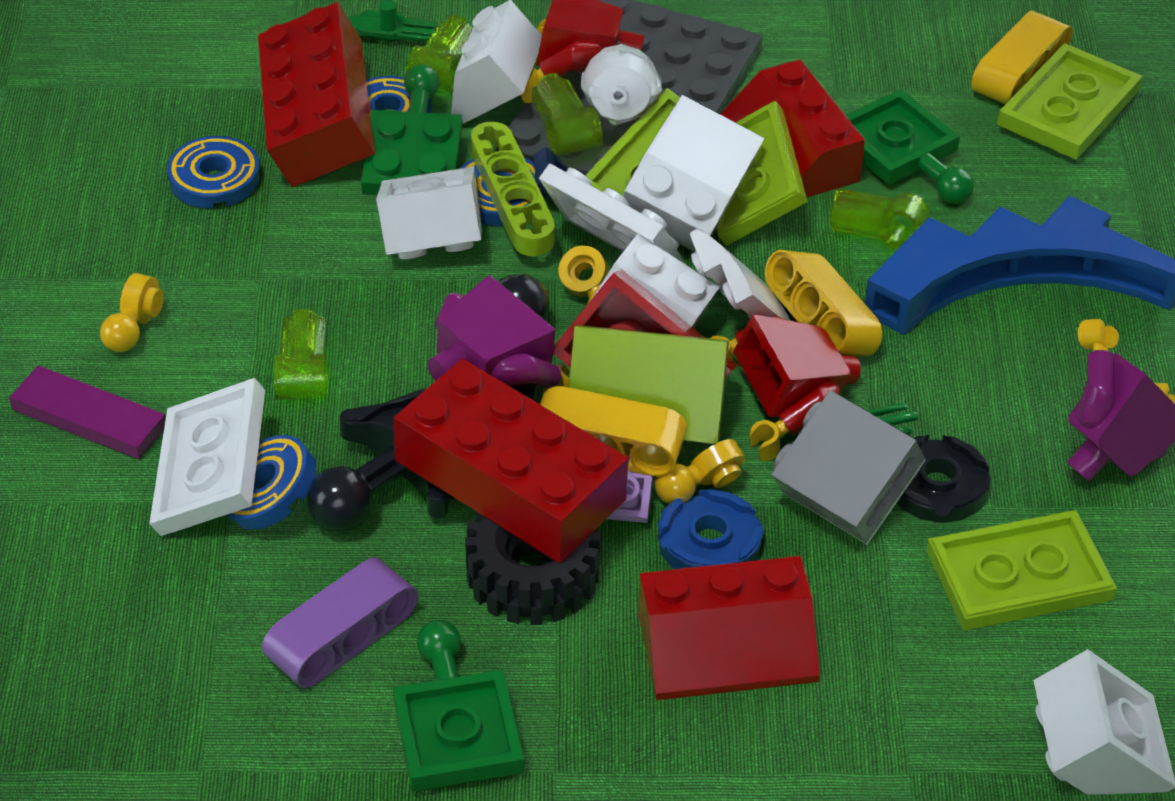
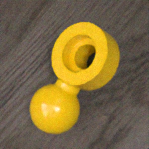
[558,246,609,304]
[100,273,164,352]
[655,439,746,504]

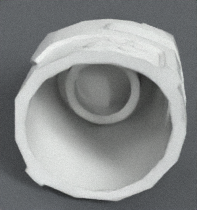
[581,44,662,126]

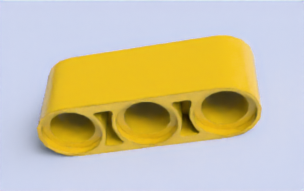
[971,10,1073,105]
[765,250,882,357]
[540,386,687,477]

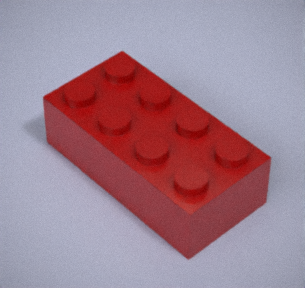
[258,1,375,187]
[393,358,629,563]

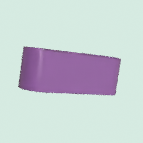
[262,557,419,688]

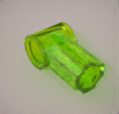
[406,15,473,94]
[532,73,603,156]
[830,189,930,250]
[274,309,328,400]

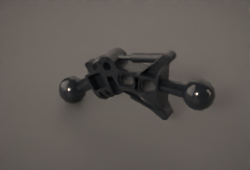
[306,273,550,532]

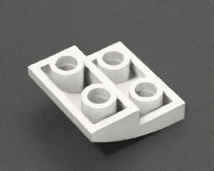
[690,229,790,321]

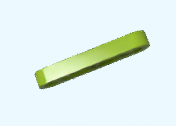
[471,121,555,256]

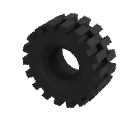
[465,511,600,625]

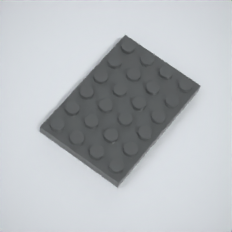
[496,0,762,175]

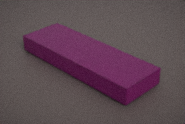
[9,365,166,459]

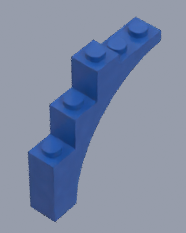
[865,196,1175,335]

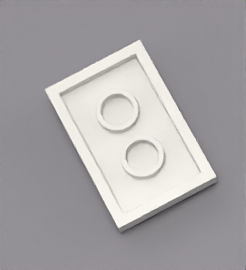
[539,163,685,264]
[149,378,265,536]

